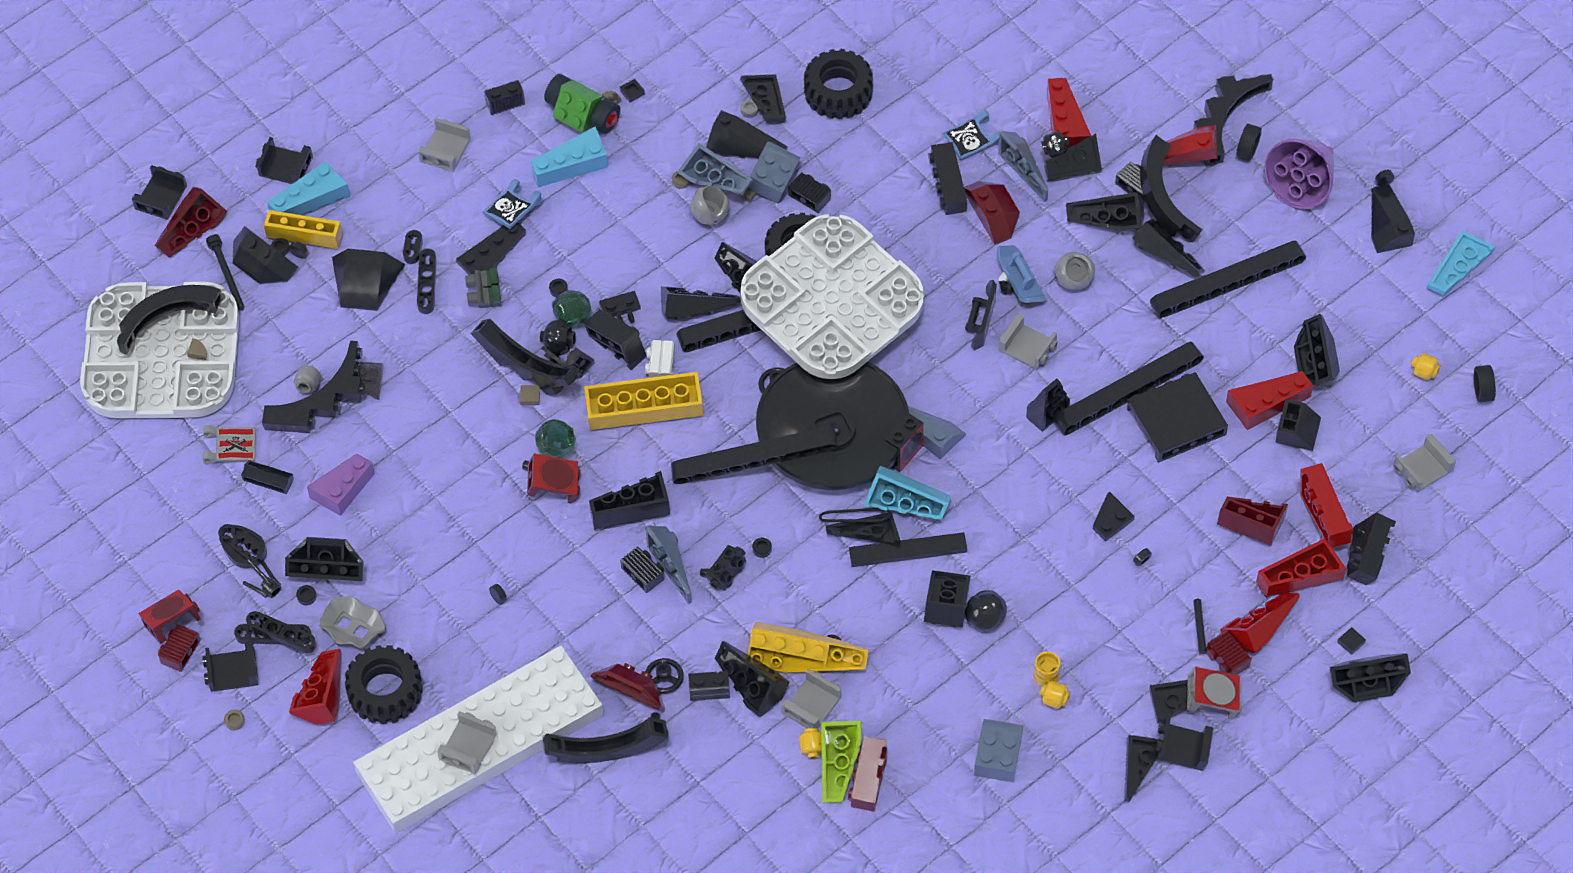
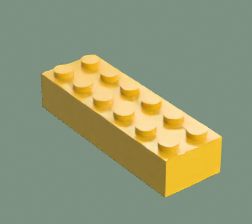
[584,372,703,430]

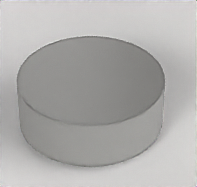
[740,100,759,118]

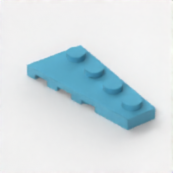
[1427,231,1495,296]

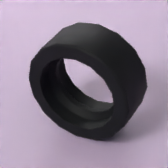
[1236,123,1262,160]
[1473,365,1496,402]

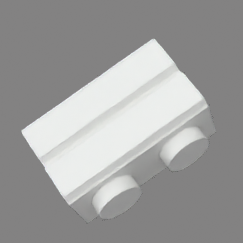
[645,340,675,378]

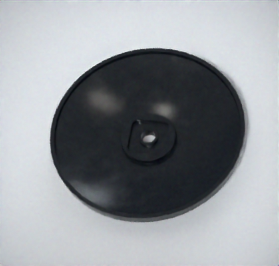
[756,362,909,490]

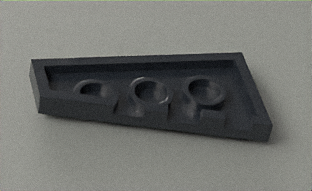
[456,222,526,275]

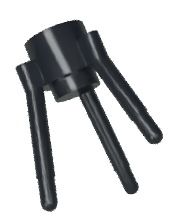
[243,559,282,598]

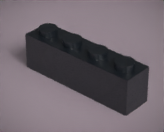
[928,142,968,215]

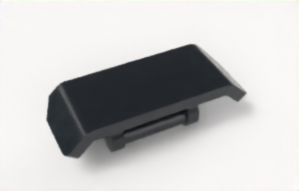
[965,280,997,351]

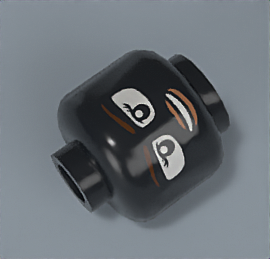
[1041,131,1069,158]

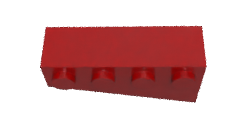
[1226,371,1313,430]

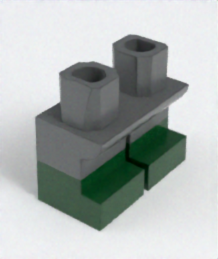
[465,267,502,308]

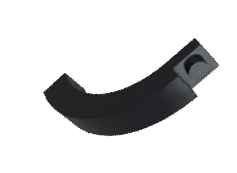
[1140,135,1203,242]
[117,285,223,355]
[542,717,668,763]

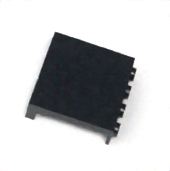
[1127,372,1228,463]

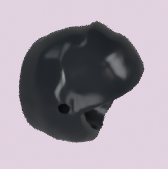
[965,590,1007,632]

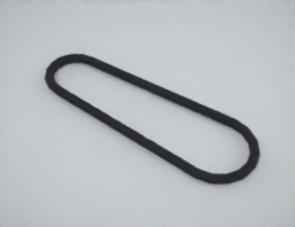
[819,508,891,522]

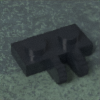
[599,291,641,323]

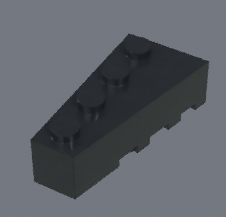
[589,471,670,530]

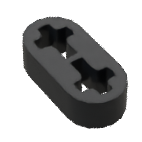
[403,230,423,264]

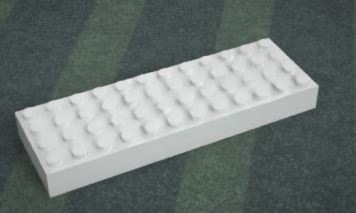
[353,646,604,834]

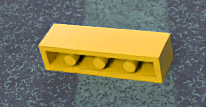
[264,210,343,249]

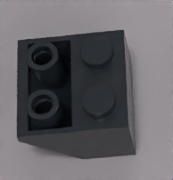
[1275,399,1321,451]

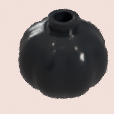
[540,320,576,355]

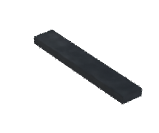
[849,532,967,567]

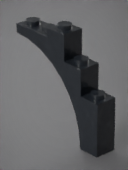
[1193,74,1273,166]
[470,319,580,395]
[262,340,365,433]

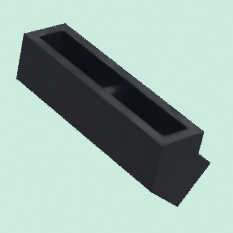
[241,460,293,494]

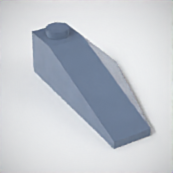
[677,143,753,195]

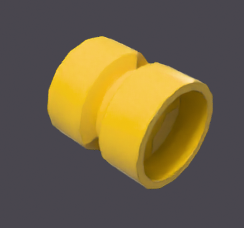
[1034,651,1060,686]

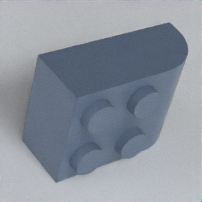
[748,141,801,204]
[974,719,1024,783]

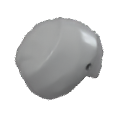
[690,185,729,225]
[1054,252,1095,290]

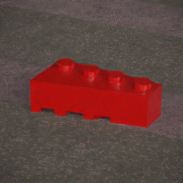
[1047,77,1091,149]
[1300,463,1354,548]
[1256,538,1346,597]

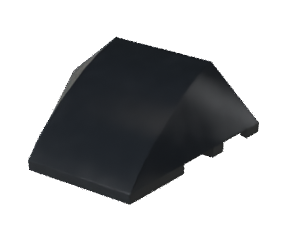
[332,248,405,311]

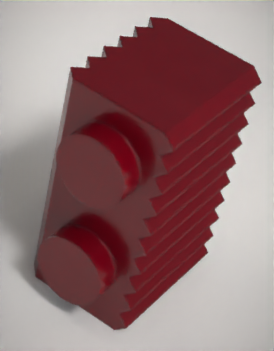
[158,624,201,672]
[1206,630,1251,675]

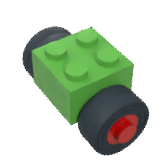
[544,74,621,134]

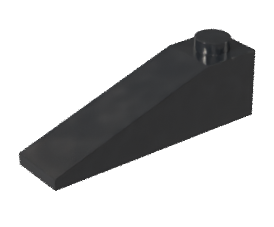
[706,110,787,159]
[1066,192,1145,231]
[1132,218,1205,276]
[714,242,758,293]
[661,286,741,320]
[715,641,790,717]

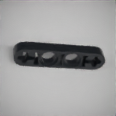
[417,248,437,314]
[246,611,316,654]
[234,624,312,644]

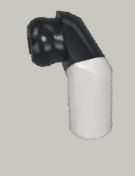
[998,271,1014,294]

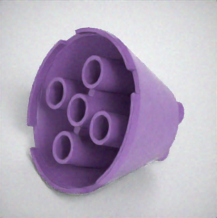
[1264,139,1334,209]

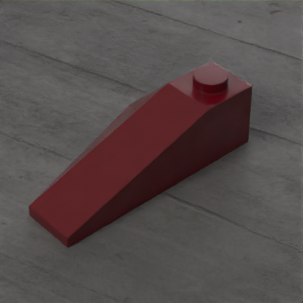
[154,187,228,257]

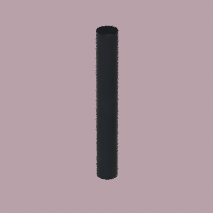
[1193,599,1207,654]

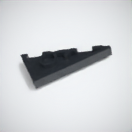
[825,512,901,545]
[1124,735,1157,802]

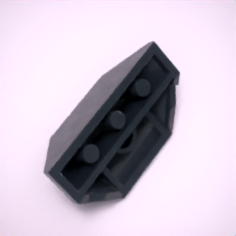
[232,226,298,284]
[1294,314,1340,386]
[285,537,364,581]
[1329,653,1411,702]

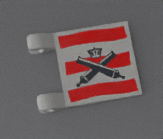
[202,425,255,464]

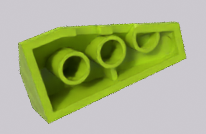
[821,721,862,803]

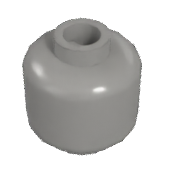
[294,365,321,393]

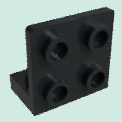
[541,346,594,378]

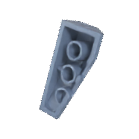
[998,131,1048,202]
[908,406,966,459]
[645,526,692,604]

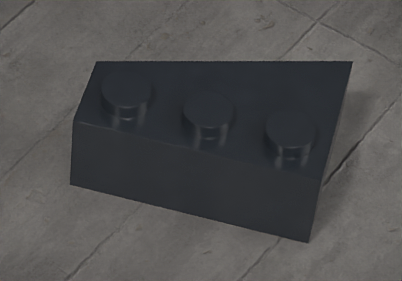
[584,309,647,370]

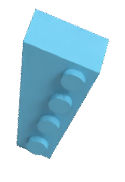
[531,127,608,188]

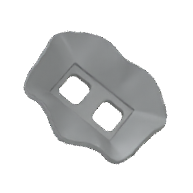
[319,597,386,649]

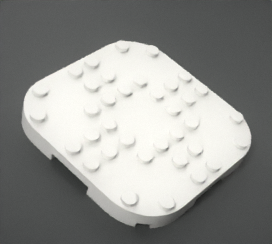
[740,214,924,379]
[80,282,239,418]

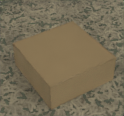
[520,385,540,405]

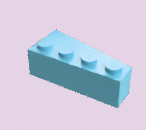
[267,162,350,215]
[863,466,951,520]

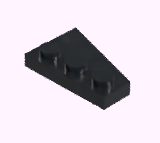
[740,74,786,123]
[1044,134,1102,180]
[1149,680,1188,724]

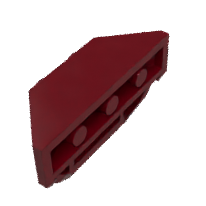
[964,181,1020,245]
[590,663,665,713]

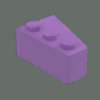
[307,453,375,516]

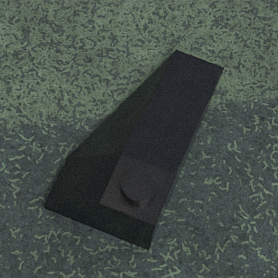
[1371,184,1415,253]
[1026,378,1070,432]

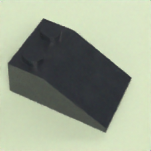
[924,570,970,627]

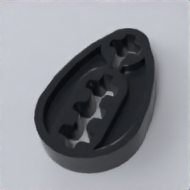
[218,524,267,568]

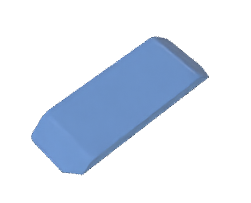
[997,245,1047,303]

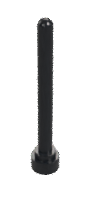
[206,234,244,310]

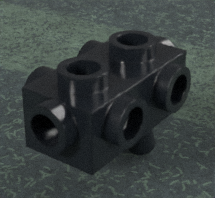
[700,545,746,590]

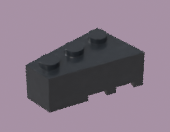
[1347,512,1396,585]

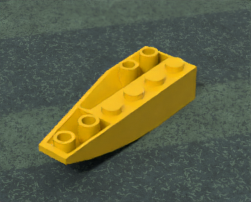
[748,621,869,673]

